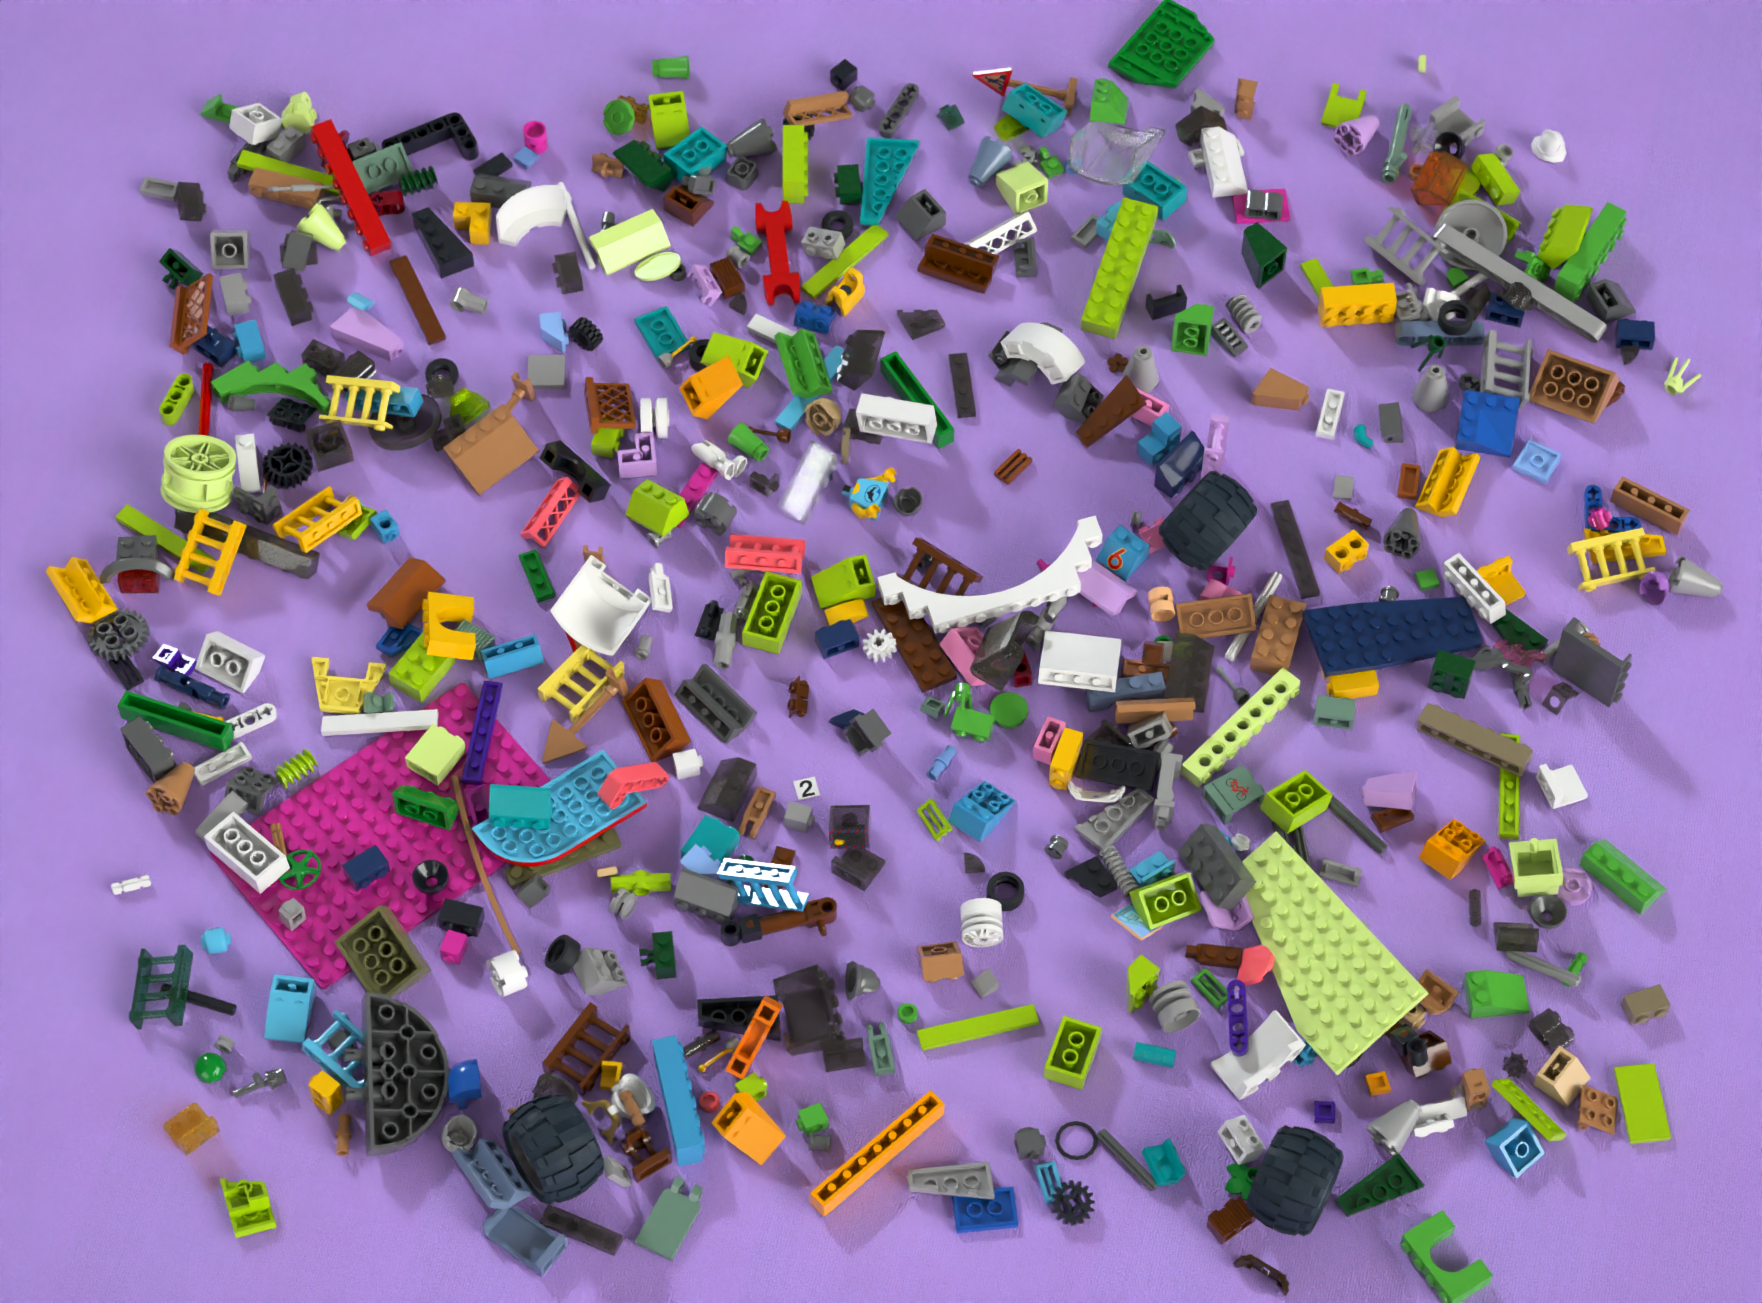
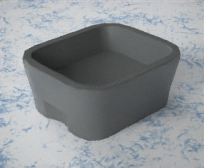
[725,156,759,191]

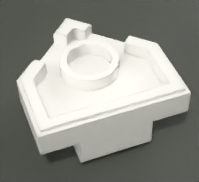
[1423,288,1460,321]

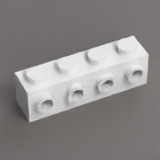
[1443,553,1506,624]

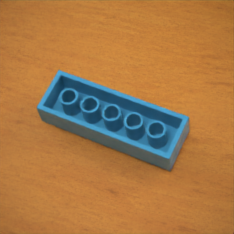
[652,1035,705,1167]

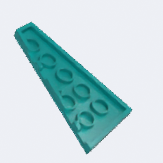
[860,138,920,225]

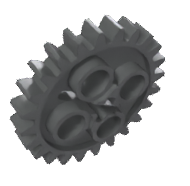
[86,608,150,661]

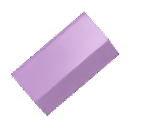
[1077,559,1138,616]

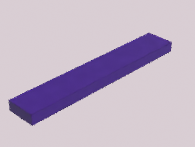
[461,680,503,785]

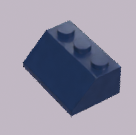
[1154,431,1205,498]

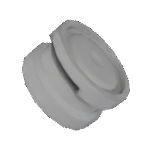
[609,888,638,920]

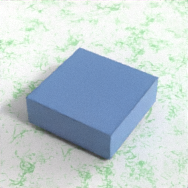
[513,146,539,170]

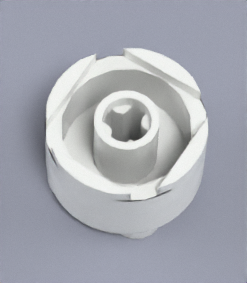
[486,950,528,997]

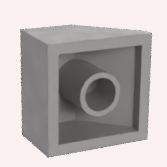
[210,230,250,269]

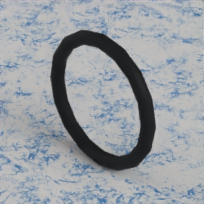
[1055,1121,1098,1160]

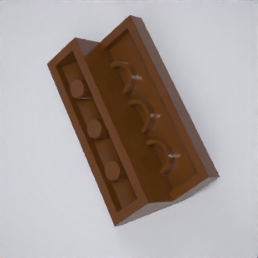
[917,234,999,294]

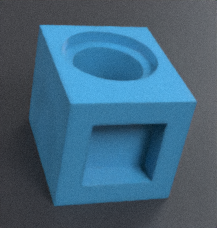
[370,510,400,544]

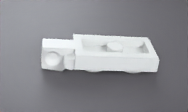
[649,563,673,613]

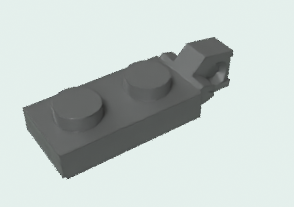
[227,142,266,182]

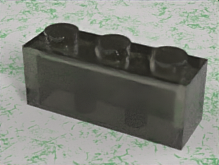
[273,268,314,326]

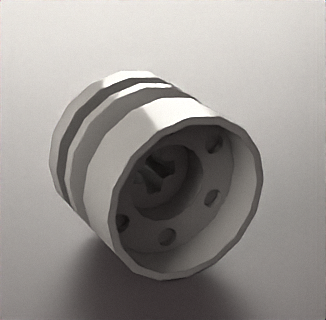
[1148,980,1201,1033]

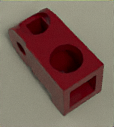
[1008,649,1032,688]

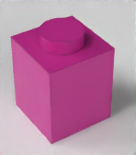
[440,930,468,964]

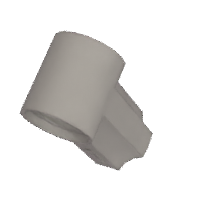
[449,287,489,315]

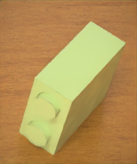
[405,724,466,786]

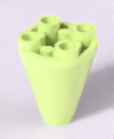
[296,203,347,252]

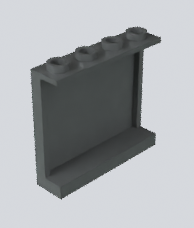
[1552,617,1632,707]

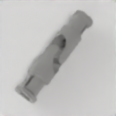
[1025,596,1068,649]

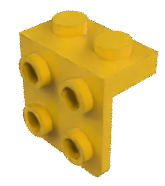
[1477,555,1526,606]

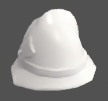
[1531,129,1566,163]

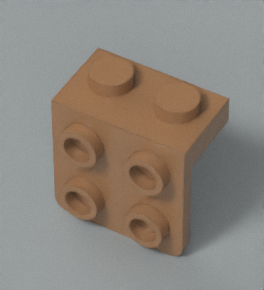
[1418,969,1460,1015]

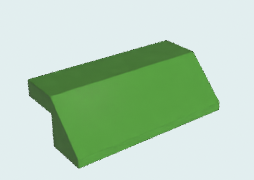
[774,329,833,399]

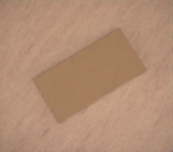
[1175,593,1257,642]

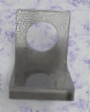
[1542,682,1579,715]

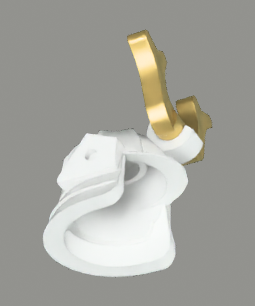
[581,1073,655,1144]

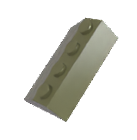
[334,905,432,998]

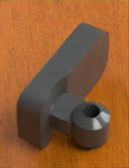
[681,175,716,195]

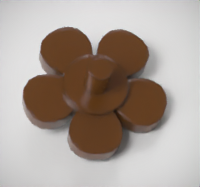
[1107,353,1128,373]

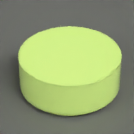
[1418,55,1427,73]

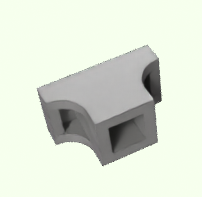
[1190,88,1225,126]

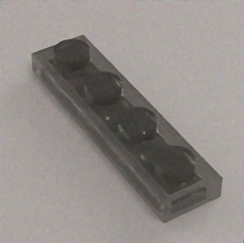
[948,353,976,418]
[539,1204,624,1256]

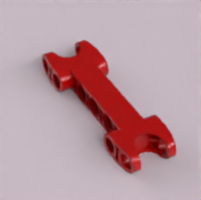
[755,200,800,306]

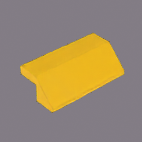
[1415,446,1481,518]
[45,557,117,623]

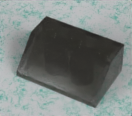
[836,330,885,391]
[697,757,757,822]

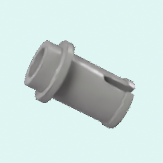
[635,634,653,660]

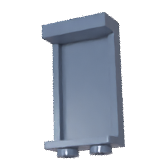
[482,1205,568,1277]

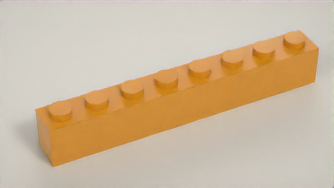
[810,1090,945,1217]

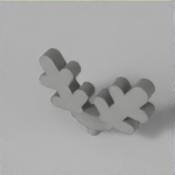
[1011,144,1038,168]

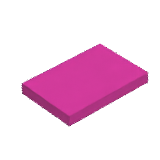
[1232,189,1290,224]

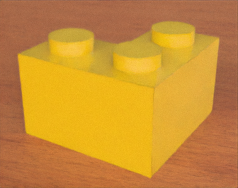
[453,202,492,245]

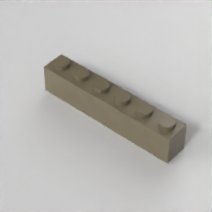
[1417,703,1533,777]

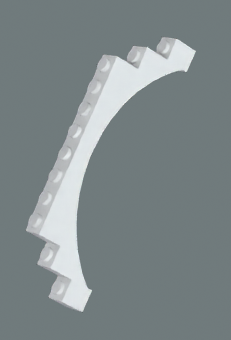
[877,516,1103,634]

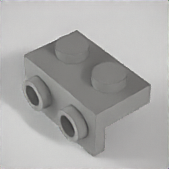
[1395,283,1423,322]

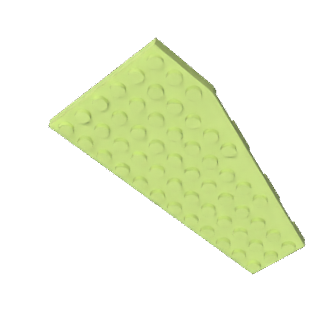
[1242,832,1428,1075]

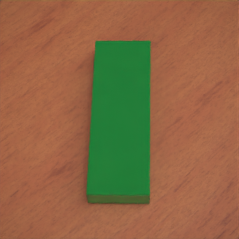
[518,549,555,603]

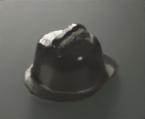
[1495,282,1533,311]

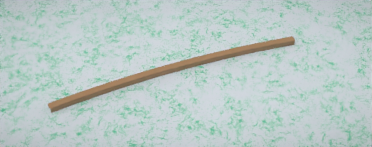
[452,775,521,954]

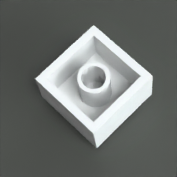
[229,103,282,145]

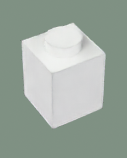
[673,749,703,780]

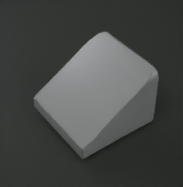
[1333,475,1354,500]
[971,968,999,999]

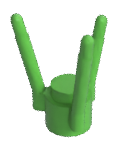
[944,683,973,717]

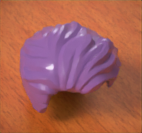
[1639,571,1670,605]

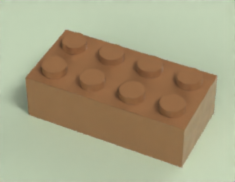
[1250,595,1307,675]

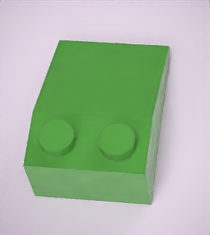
[1463,970,1530,1019]

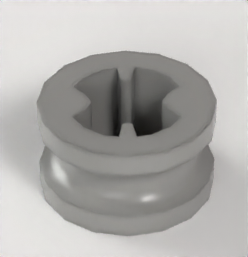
[1130,510,1142,528]
[214,1035,235,1054]

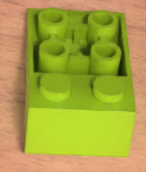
[648,91,690,150]
[700,332,768,388]
[811,554,876,609]

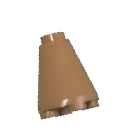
[145,762,195,816]

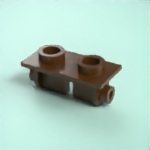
[787,676,809,718]

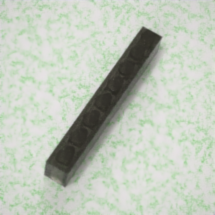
[174,509,320,579]

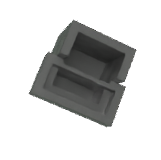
[841,709,892,757]

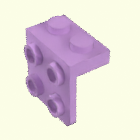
[1200,891,1255,931]

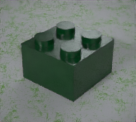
[1428,649,1476,699]

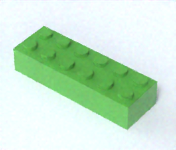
[1554,202,1627,303]

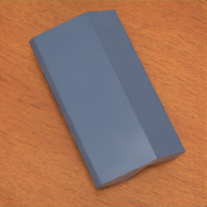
[452,1138,532,1210]

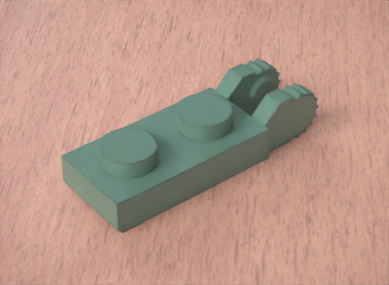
[867,1022,895,1076]

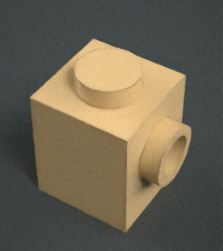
[1399,1004,1426,1030]

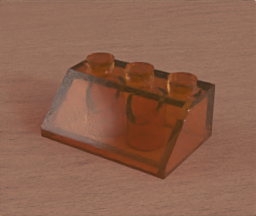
[1411,152,1469,205]

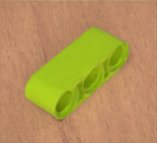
[159,373,195,426]

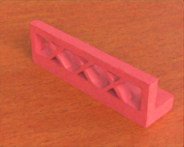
[520,477,580,548]

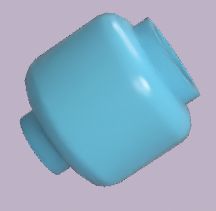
[201,927,231,954]

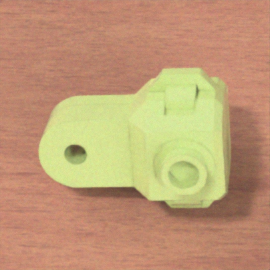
[281,92,317,135]

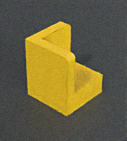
[600,1061,623,1091]

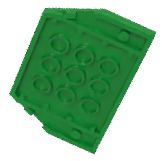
[1108,0,1215,88]

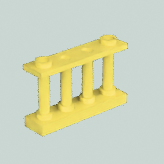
[319,375,401,431]
[1567,528,1655,592]
[537,645,624,724]

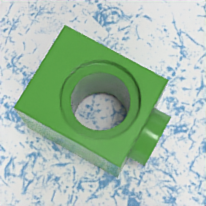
[796,1102,829,1137]

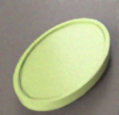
[635,252,681,281]

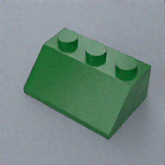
[392,785,459,831]

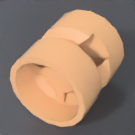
[1148,587,1176,622]

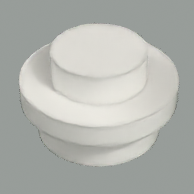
[1231,834,1250,851]

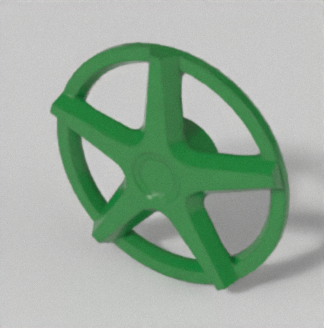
[279,850,321,890]

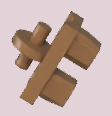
[591,153,624,179]

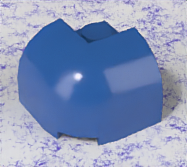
[448,1059,482,1110]

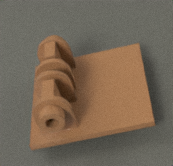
[1577,1085,1617,1135]

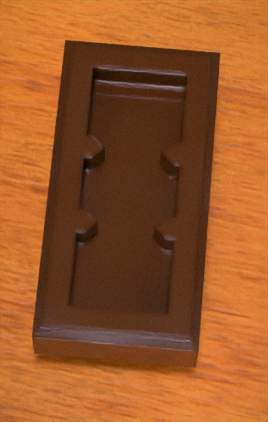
[1371,808,1415,833]

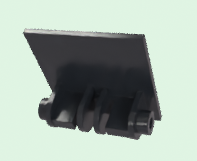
[267,398,317,433]

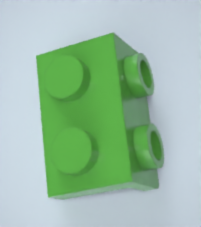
[1515,250,1551,283]

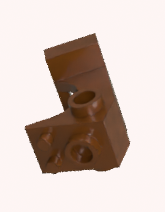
[621,1126,672,1183]

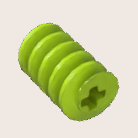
[274,749,318,789]

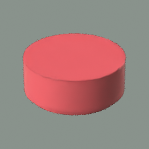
[699,1091,719,1113]

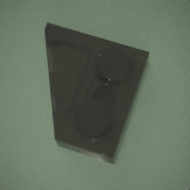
[897,309,945,340]

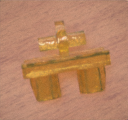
[618,95,649,125]

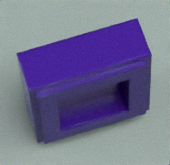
[1314,1101,1335,1123]

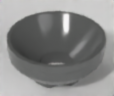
[1530,894,1567,929]

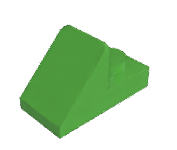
[200,94,239,124]

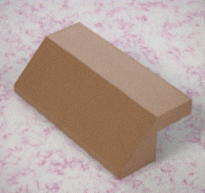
[1114,697,1195,724]

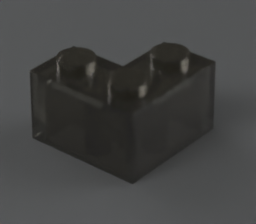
[1175,105,1228,147]

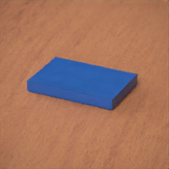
[952,1187,1018,1234]

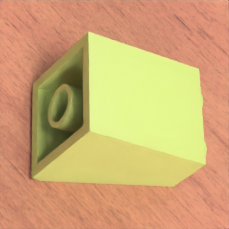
[996,162,1048,215]

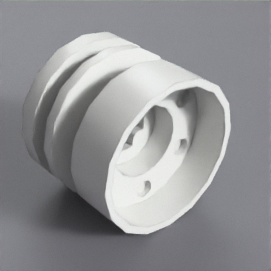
[960,898,1003,947]

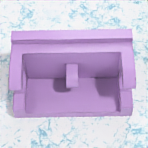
[687,264,722,306]

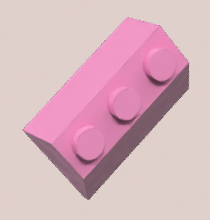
[940,627,1008,686]

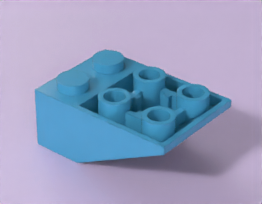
[948,781,1016,842]

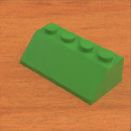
[1580,839,1666,915]

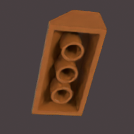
[622,678,691,762]

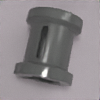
[808,1132,832,1153]

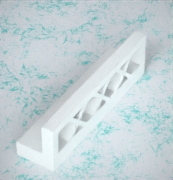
[964,211,1038,254]

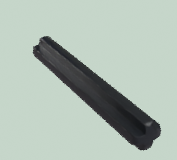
[160,983,237,1016]

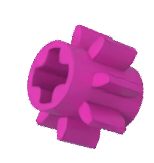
[1587,507,1612,530]

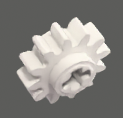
[863,629,897,663]

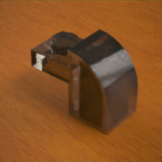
[430,413,467,452]

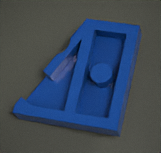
[376,623,423,658]

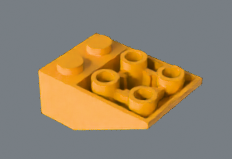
[679,356,743,420]
[1418,819,1486,880]
[711,1092,786,1165]

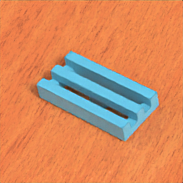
[1034,1161,1065,1205]

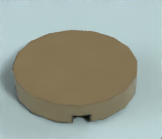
[841,427,851,465]

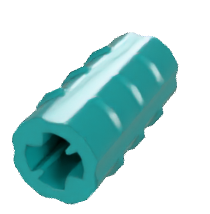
[1133,1042,1176,1068]

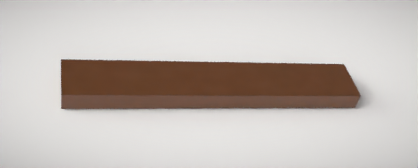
[389,255,446,345]

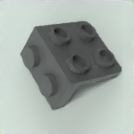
[233,485,282,525]

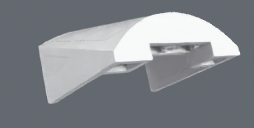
[550,555,651,656]

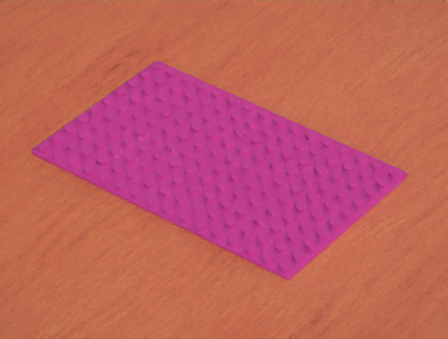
[210,683,551,989]

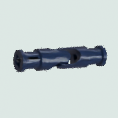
[154,666,230,709]

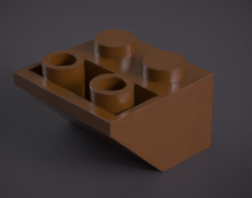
[663,185,714,227]

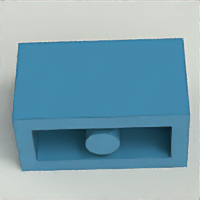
[232,319,266,363]

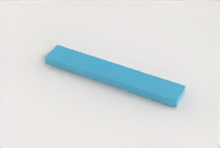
[775,345,851,432]

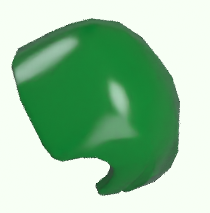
[194,1052,227,1083]

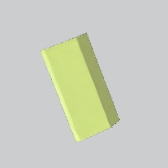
[589,209,671,275]

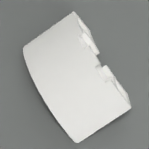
[496,185,567,247]
[1001,323,1085,384]
[1210,1010,1305,1100]

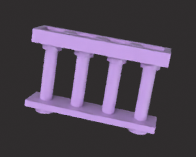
[1201,414,1230,479]

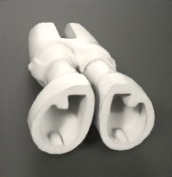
[691,440,747,480]

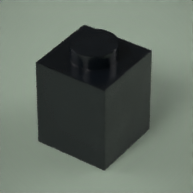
[830,59,857,91]

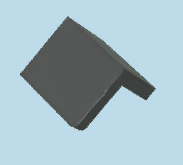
[517,873,550,908]

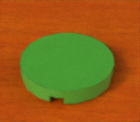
[603,100,635,135]
[990,692,1028,729]

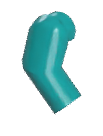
[1353,424,1374,449]

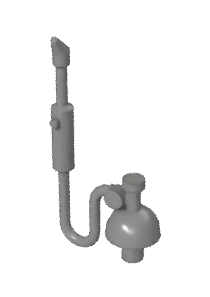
[267,184,342,219]

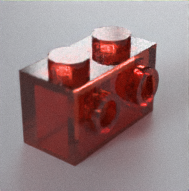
[117,569,160,593]

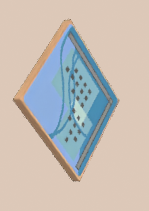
[1111,903,1163,941]

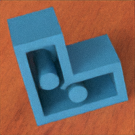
[1137,412,1182,467]

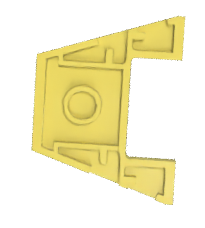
[311,657,387,715]

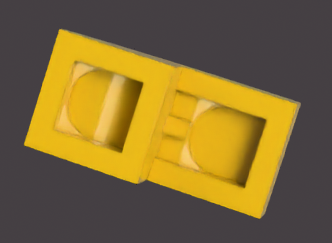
[824,599,869,626]

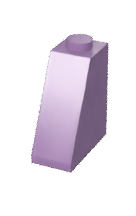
[1361,771,1417,810]

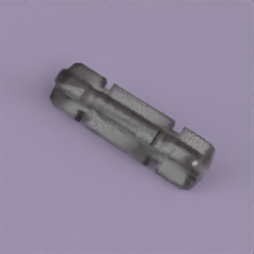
[1469,889,1481,927]

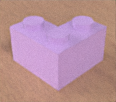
[617,432,657,479]

